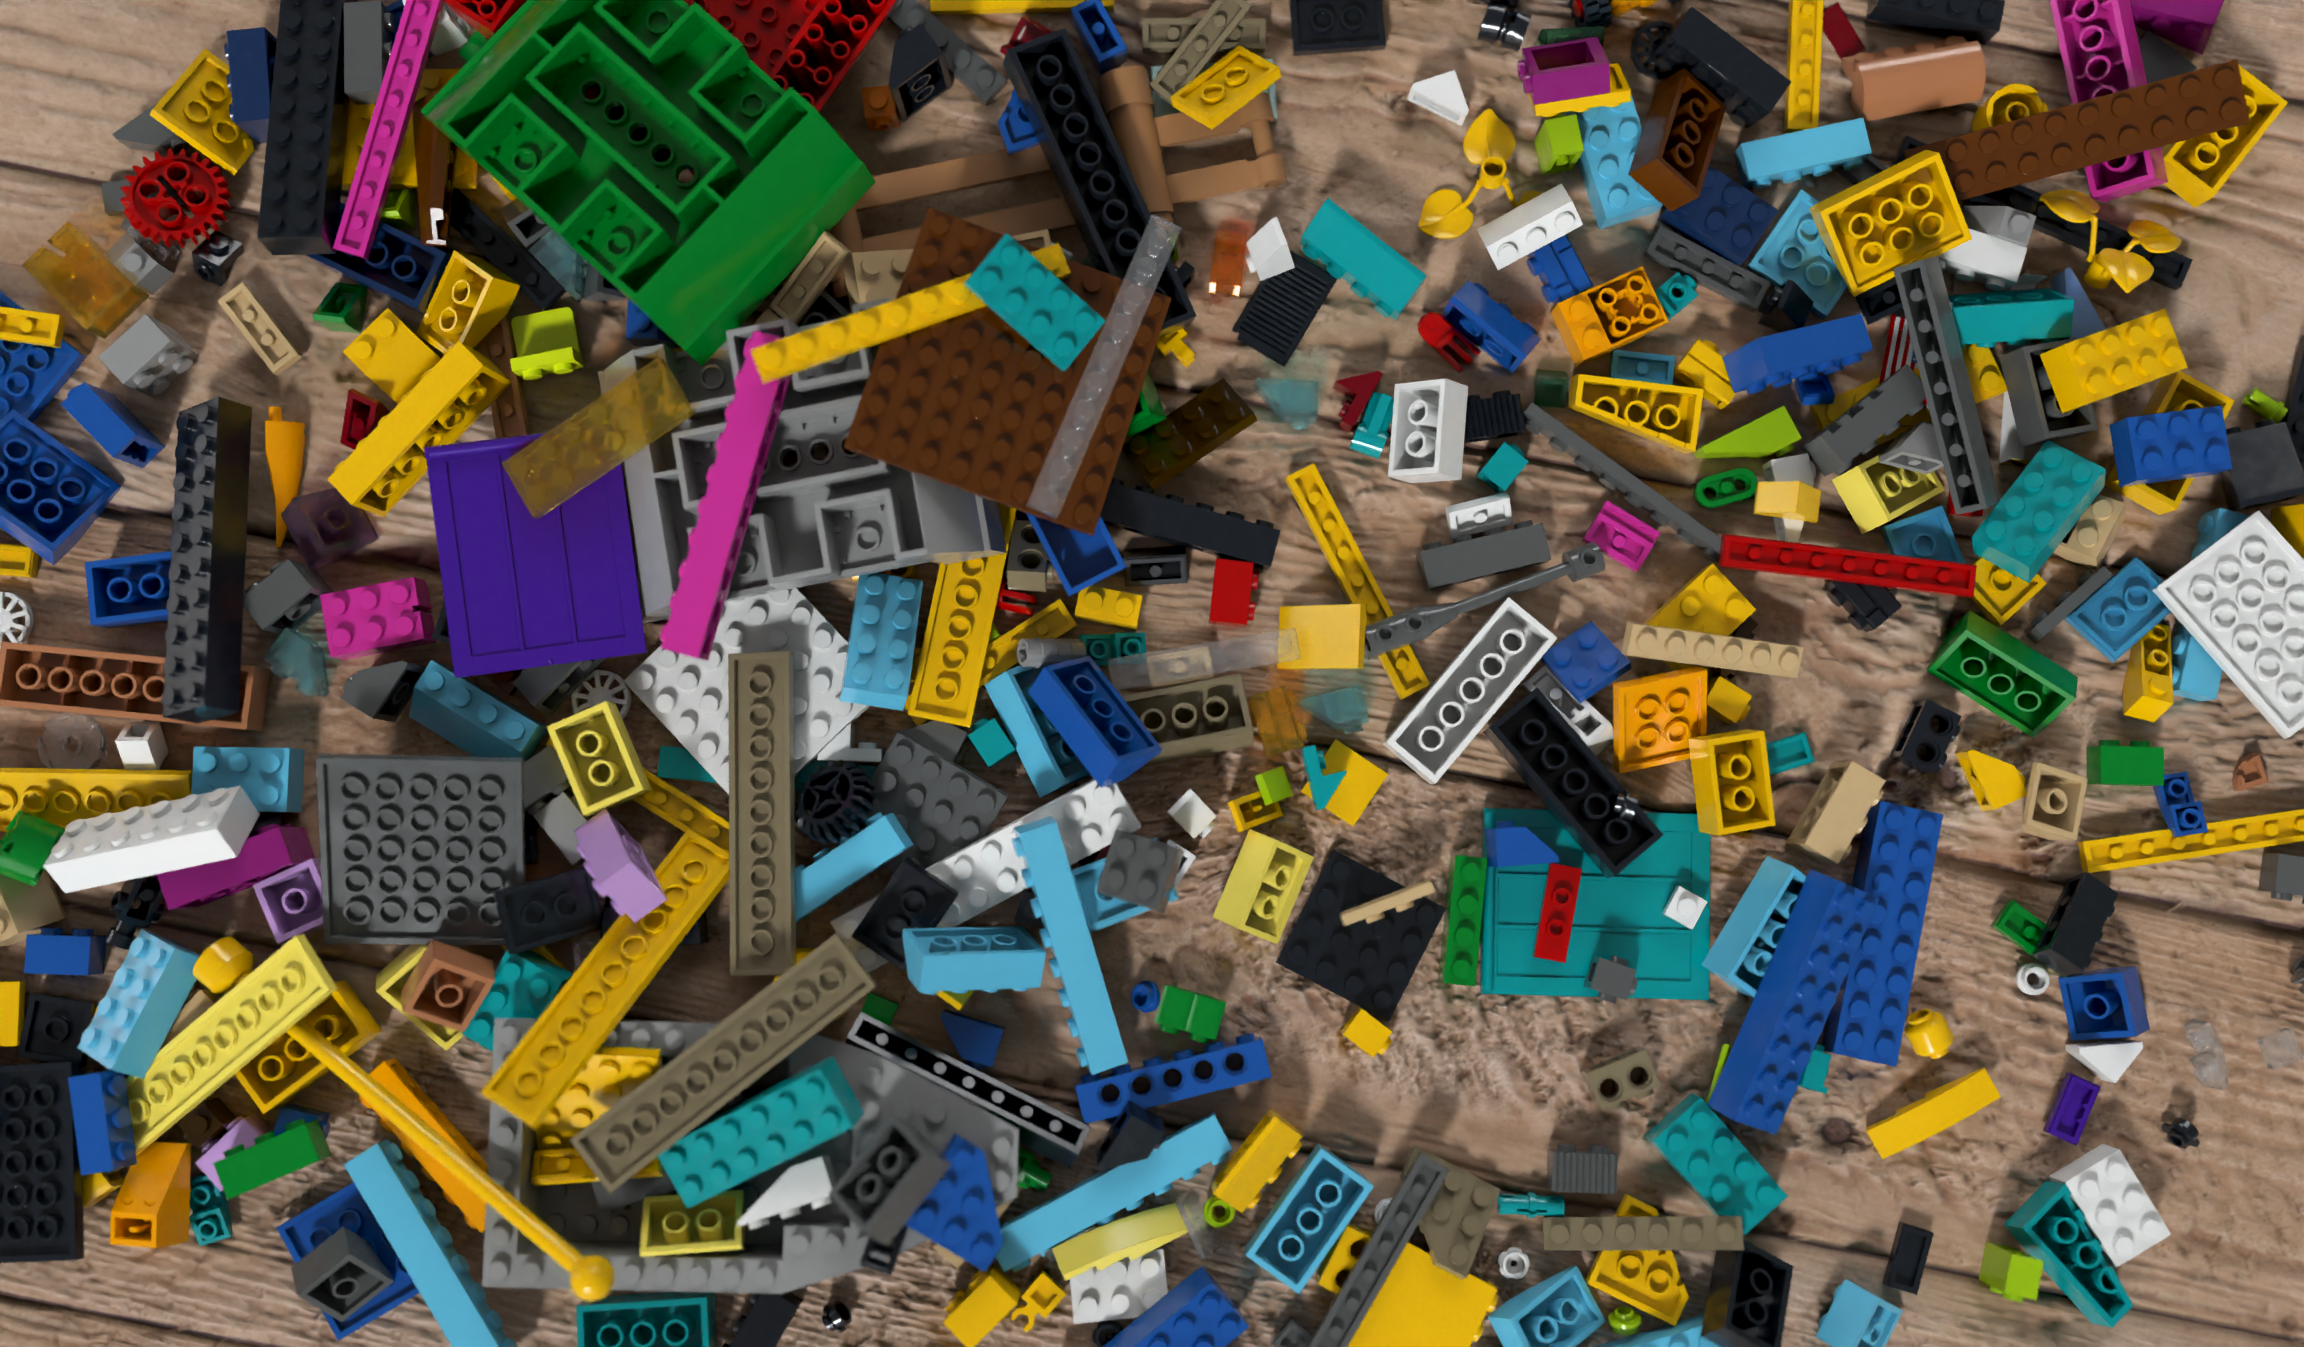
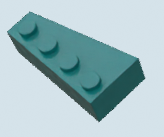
[2003,1181,2133,1328]

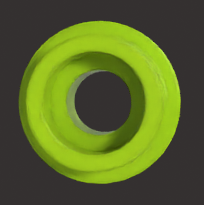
[1203,1195,1235,1228]
[1608,1307,1641,1335]

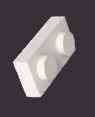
[1446,492,1513,539]

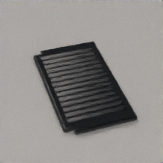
[1232,250,1337,367]

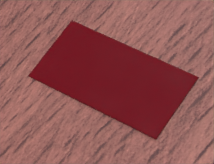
[1822,3,1866,62]

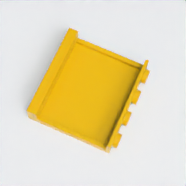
[1348,1242,1498,1347]

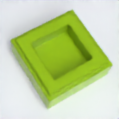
[1255,766,1293,806]

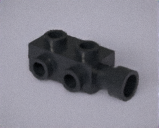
[105,874,164,950]

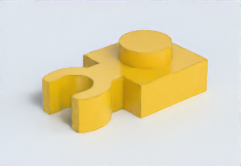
[1010,1271,1067,1332]

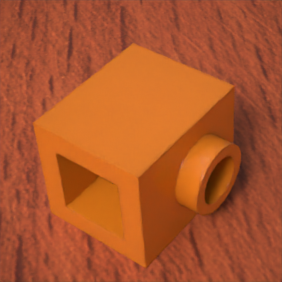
[861,85,900,131]

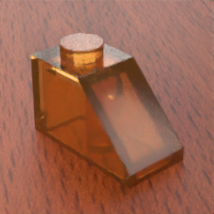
[1209,230,1247,296]

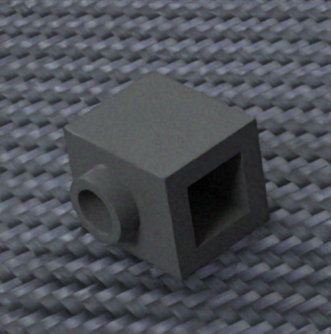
[1584,955,1638,1003]

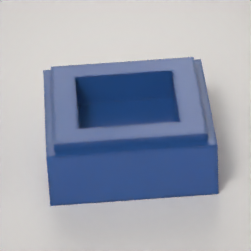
[1794,375,1835,405]

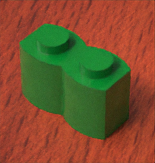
[1154,983,1226,1044]

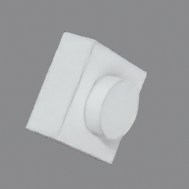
[1662,886,1708,929]

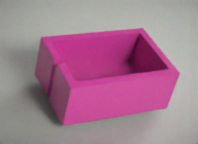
[320,577,437,660]

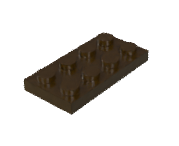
[1122,378,1258,490]

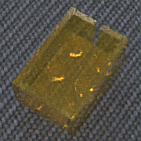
[22,221,150,339]

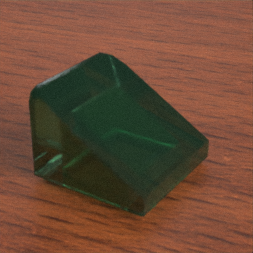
[1533,369,1569,408]

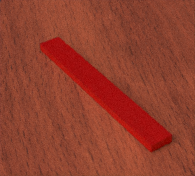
[1719,534,1977,598]

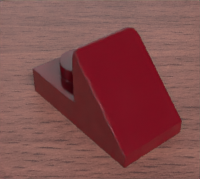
[1333,371,1383,433]
[340,388,390,450]

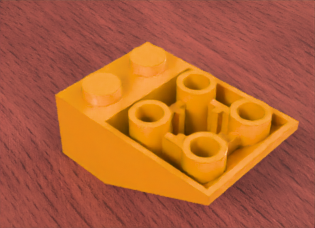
[1551,266,1669,368]
[110,1141,191,1248]

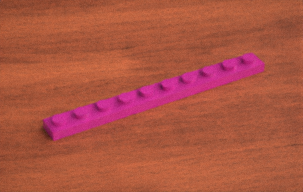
[333,0,444,259]

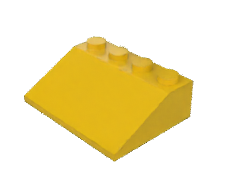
[1809,150,1972,297]

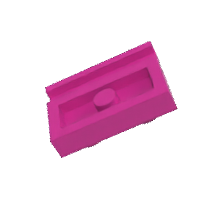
[1582,500,1661,573]

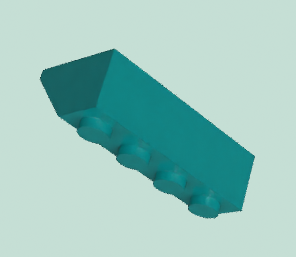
[1300,198,1427,320]
[1948,288,2074,349]

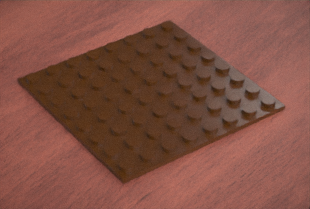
[844,207,1172,536]

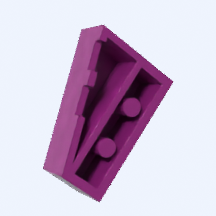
[2130,0,2224,55]

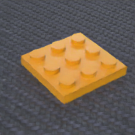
[1613,665,1708,774]

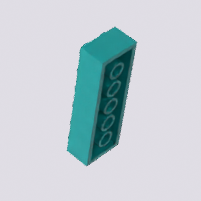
[658,1056,865,1209]

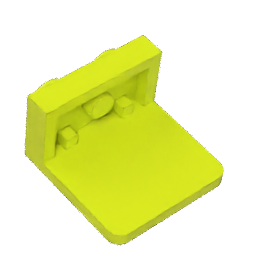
[510,307,584,380]

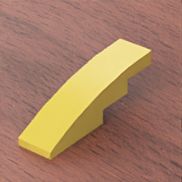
[1052,1203,1189,1281]

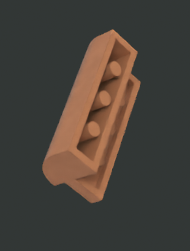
[1842,36,1986,122]

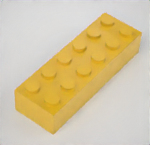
[327,341,512,517]

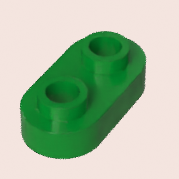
[1693,468,1757,509]

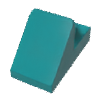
[1300,745,1347,811]

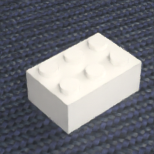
[1388,378,1468,483]
[2049,1144,2171,1268]

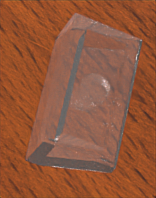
[1175,1187,1222,1261]

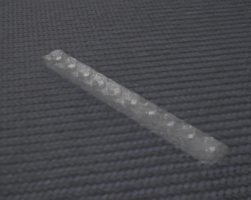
[1026,214,1181,519]

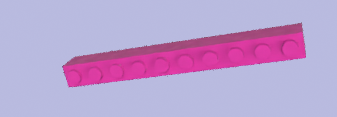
[660,330,792,661]

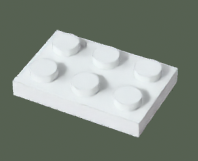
[1070,1247,1168,1324]

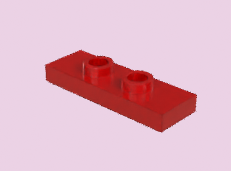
[1532,863,1582,963]

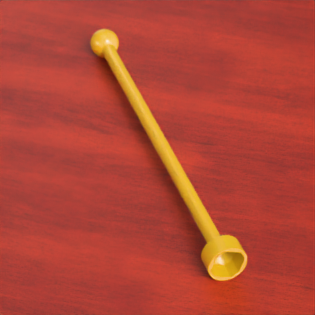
[193,937,615,1301]

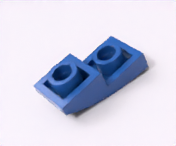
[2153,772,2208,837]

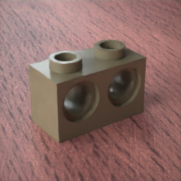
[1007,520,1054,592]
[1580,1046,1661,1112]

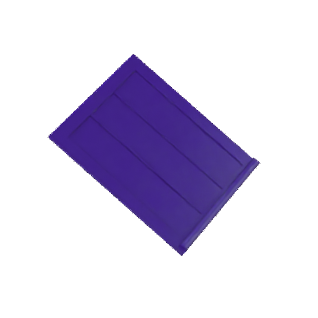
[424,424,647,678]

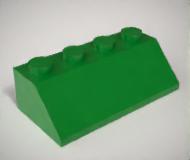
[1927,610,2078,738]

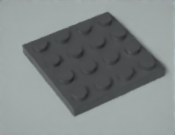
[842,731,1009,874]

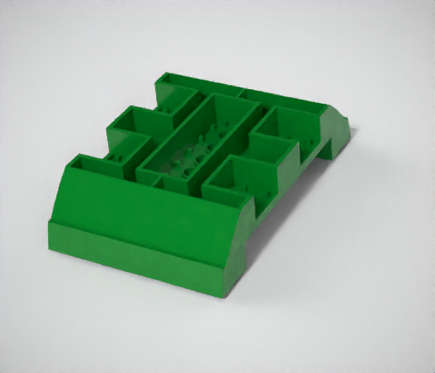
[421,0,876,367]

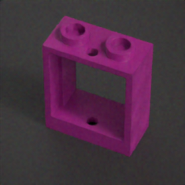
[1517,37,1610,105]

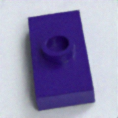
[2043,1072,2101,1146]

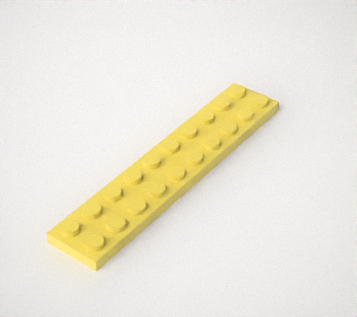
[107,934,337,1174]

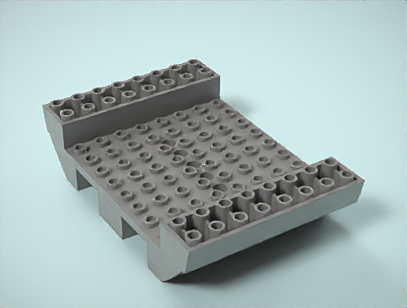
[598,299,1007,623]

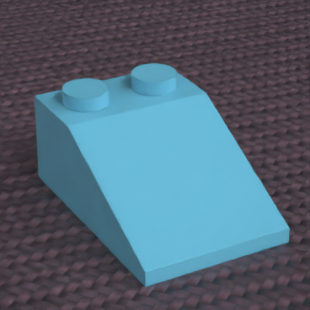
[1488,1265,1606,1347]

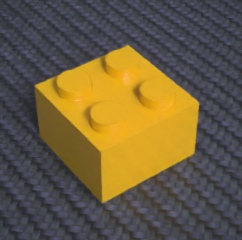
[943,1262,1021,1347]

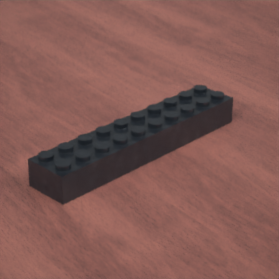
[257,0,358,255]
[1003,28,1197,338]
[162,396,252,724]

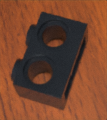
[1890,699,1962,774]

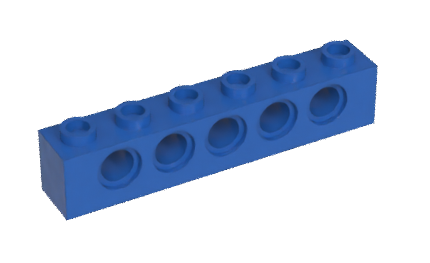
[1075,1033,1272,1124]

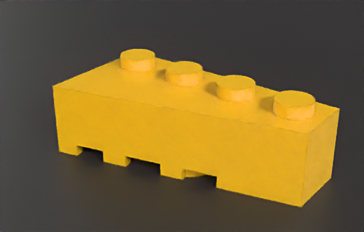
[1567,374,1704,454]

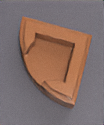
[2232,752,2269,791]

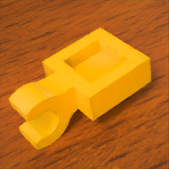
[1156,328,1195,368]

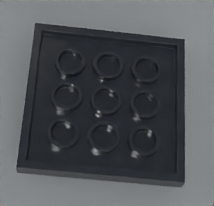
[1275,850,1446,1022]

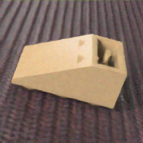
[2053,494,2126,571]

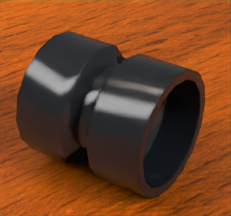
[1477,0,1532,52]

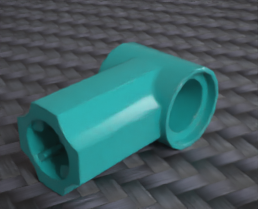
[1349,392,1394,459]

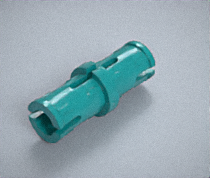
[1497,1192,1565,1218]

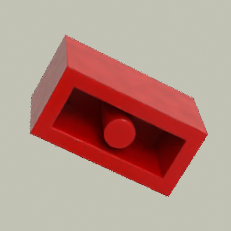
[1208,558,1259,628]

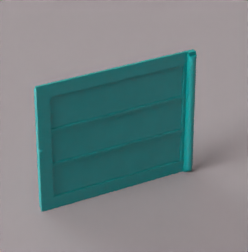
[1480,808,1710,1000]

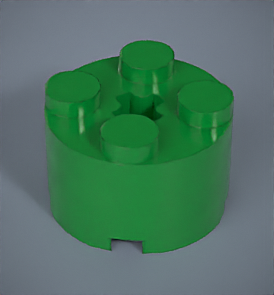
[0,811,65,886]

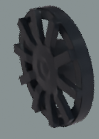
[1630,21,1674,80]

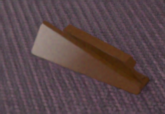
[412,91,458,247]

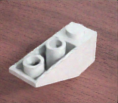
[737,1155,837,1230]

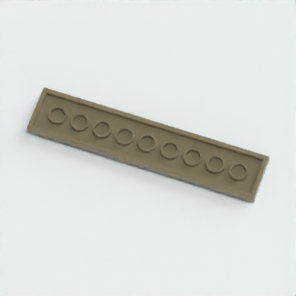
[728,651,796,976]
[570,933,878,1193]

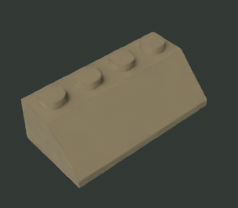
[1122,673,1254,767]

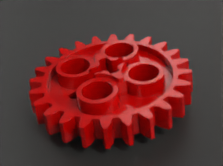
[120,149,231,248]

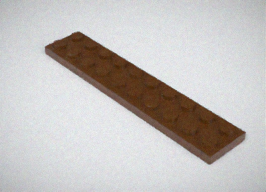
[1903,59,2250,201]

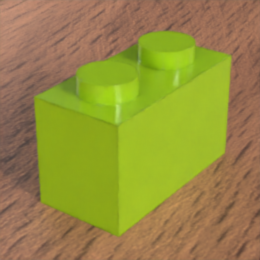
[1534,113,1584,176]
[1979,1242,2044,1303]

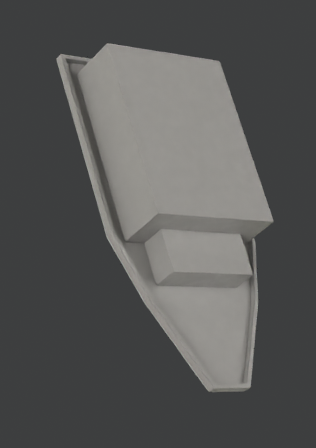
[482,1017,1019,1294]

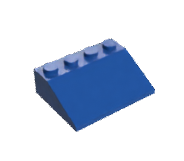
[0,409,121,565]

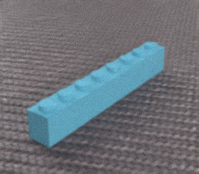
[1012,816,1128,1075]
[995,1111,1233,1272]
[343,1139,518,1347]

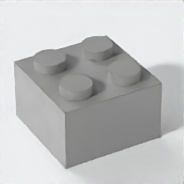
[98,314,199,397]

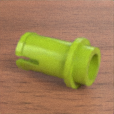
[2242,387,2288,424]

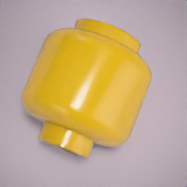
[1904,1008,1954,1059]

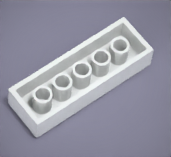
[1383,597,1557,785]
[43,786,260,893]

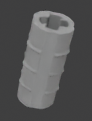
[1017,637,1086,668]

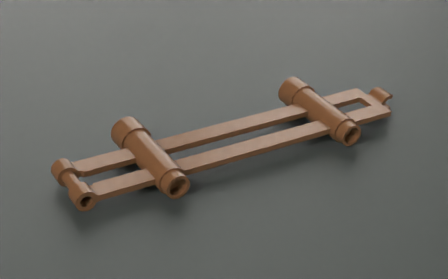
[775,66,1288,304]

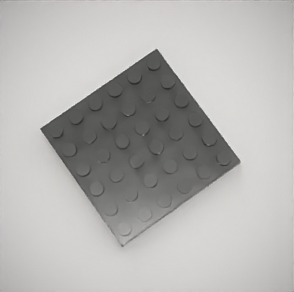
[316,754,526,945]

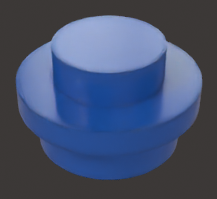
[1131,980,1160,1013]

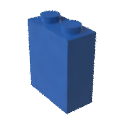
[61,382,165,468]

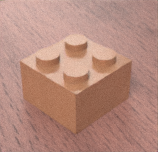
[401,939,495,1033]

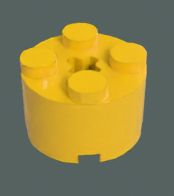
[1972,84,2048,132]

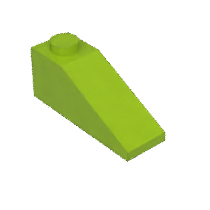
[1693,406,1802,458]

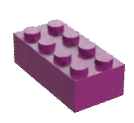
[156,823,315,910]

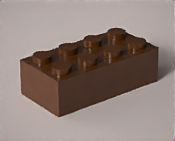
[1628,68,1726,212]

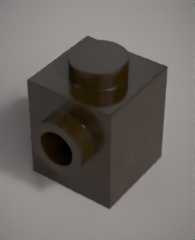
[177,1097,237,1148]

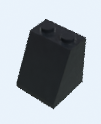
[2219,419,2304,512]

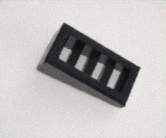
[859,1225,908,1276]

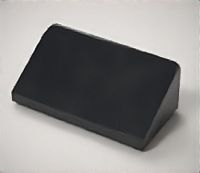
[1123,546,1188,587]

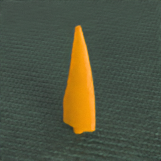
[265,406,305,548]

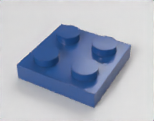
[1541,621,1631,703]

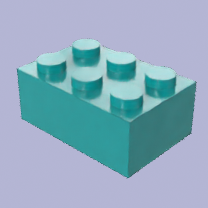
[462,949,573,1052]

